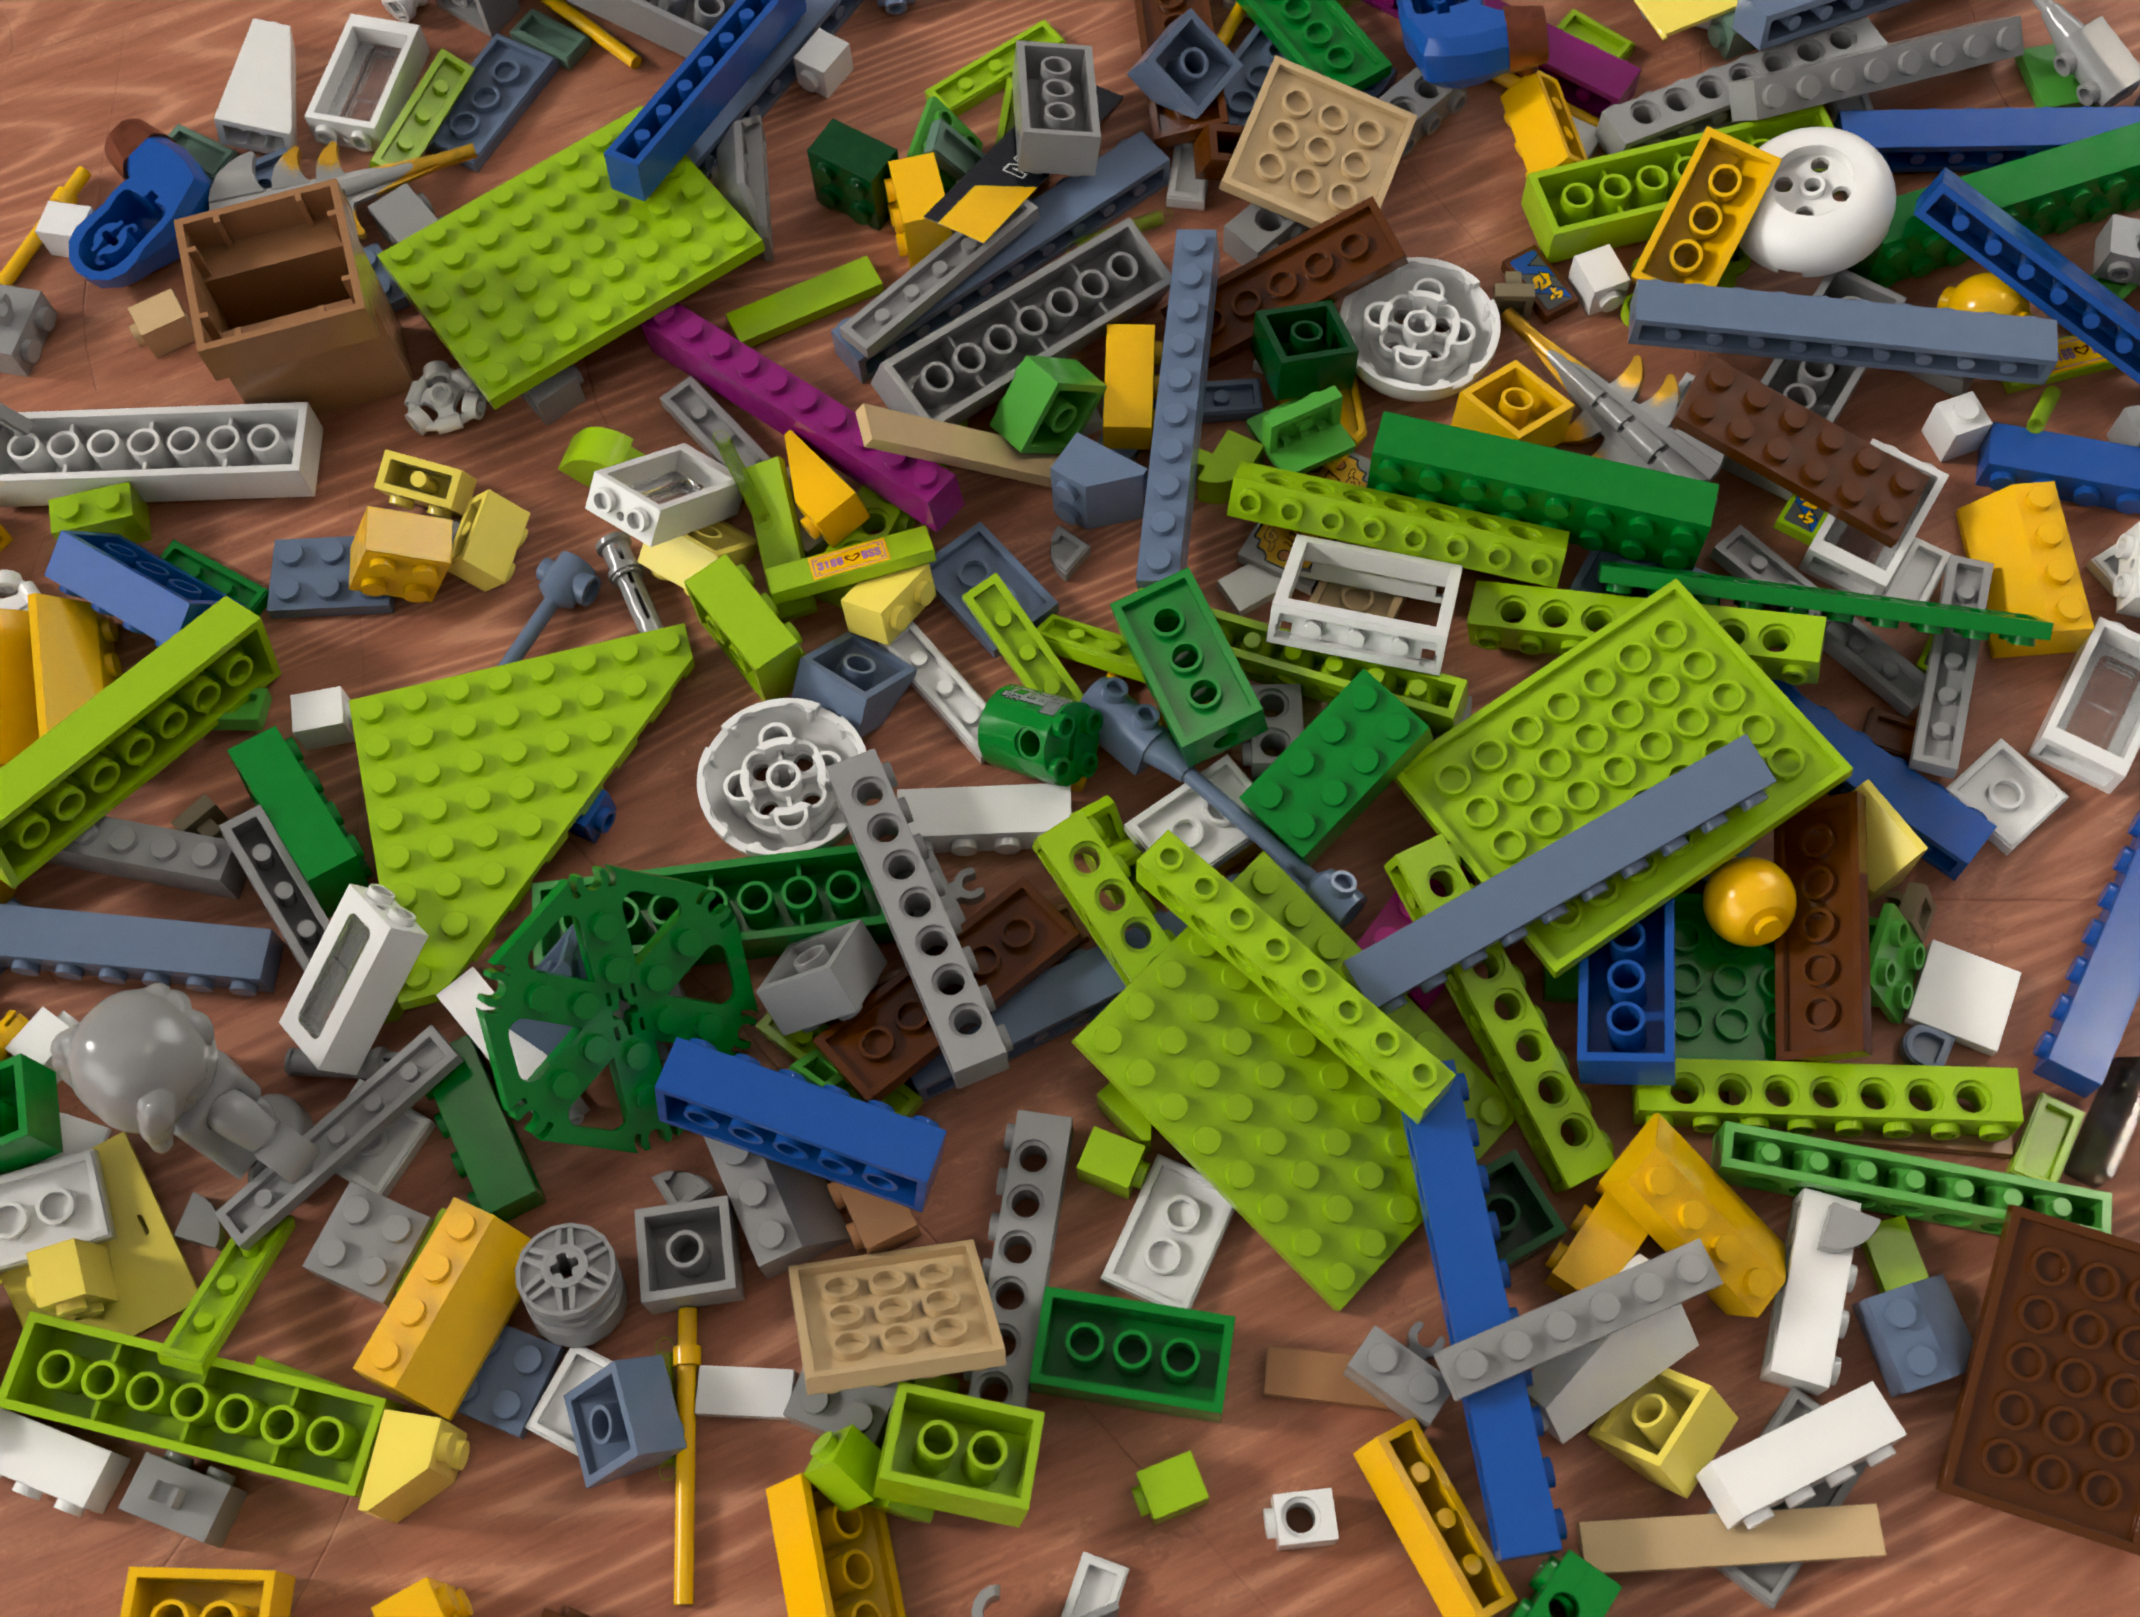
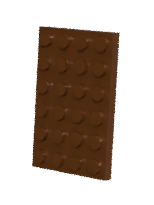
[1935,1205,2140,1556]

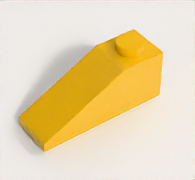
[784,429,870,548]

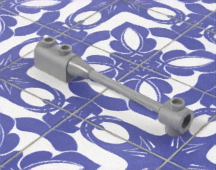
[2032,0,2140,107]

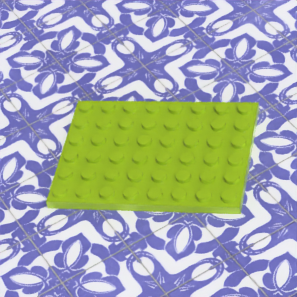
[377,105,765,410]
[1394,578,1854,979]
[1071,851,1516,1311]

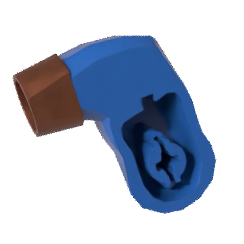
[1396,0,1549,89]
[68,118,213,288]

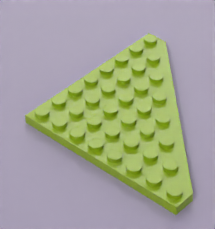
[348,623,695,1010]

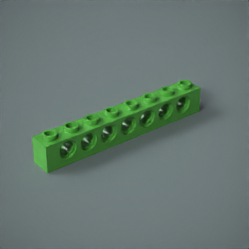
[1710,1121,2112,1236]

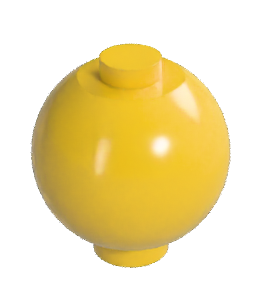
[1937,272,2032,317]
[1703,856,1797,947]

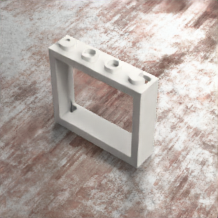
[1266,534,1463,676]

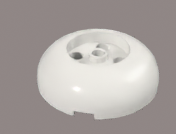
[1738,127,1896,277]
[1340,257,1501,402]
[697,698,867,857]

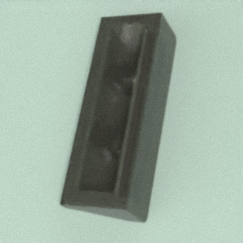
[2063,1056,2140,1189]

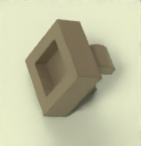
[1491,271,1535,320]
[171,794,229,839]
[1879,882,1937,944]

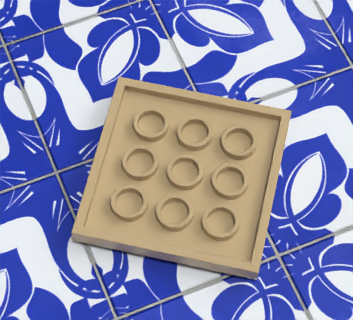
[1219,55,1418,228]
[788,1239,1006,1395]

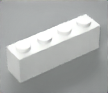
[897,783,1072,856]
[1759,1188,1862,1396]
[1695,1381,1907,1530]
[0,1408,131,1517]

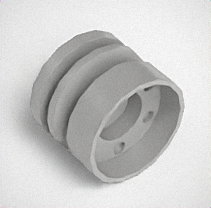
[515,1223,628,1348]

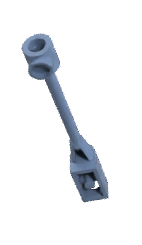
[497,551,601,666]
[1080,677,1367,930]

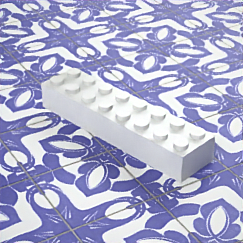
[0,402,324,507]

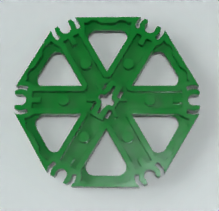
[475,864,758,1153]

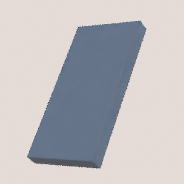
[427,33,560,173]

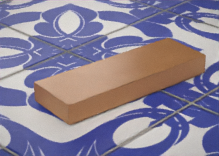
[1263,1346,1393,1411]

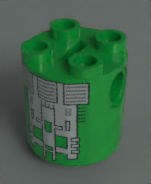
[978,684,1103,787]

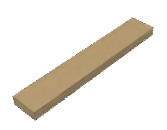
[855,403,1060,488]
[1576,1504,1886,1574]

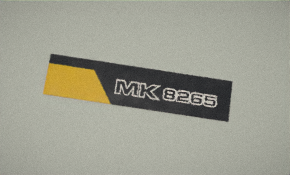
[923,85,1124,243]

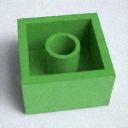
[989,355,1108,454]

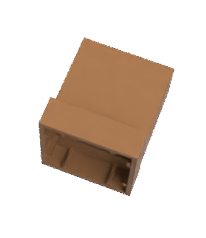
[173,178,414,416]

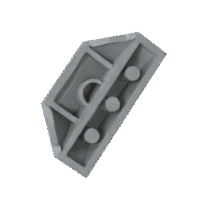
[711,115,774,262]

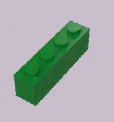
[426,1034,547,1222]

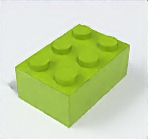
[684,554,806,701]
[872,1381,1045,1528]

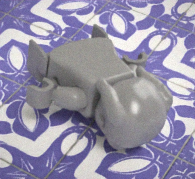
[50,983,320,1184]

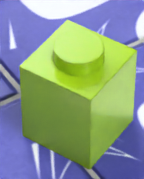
[1076,1126,1151,1200]
[803,1424,882,1513]
[1131,1450,1209,1526]

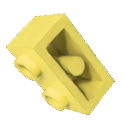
[374,449,477,520]
[448,489,531,592]
[841,563,937,645]
[26,1238,119,1320]

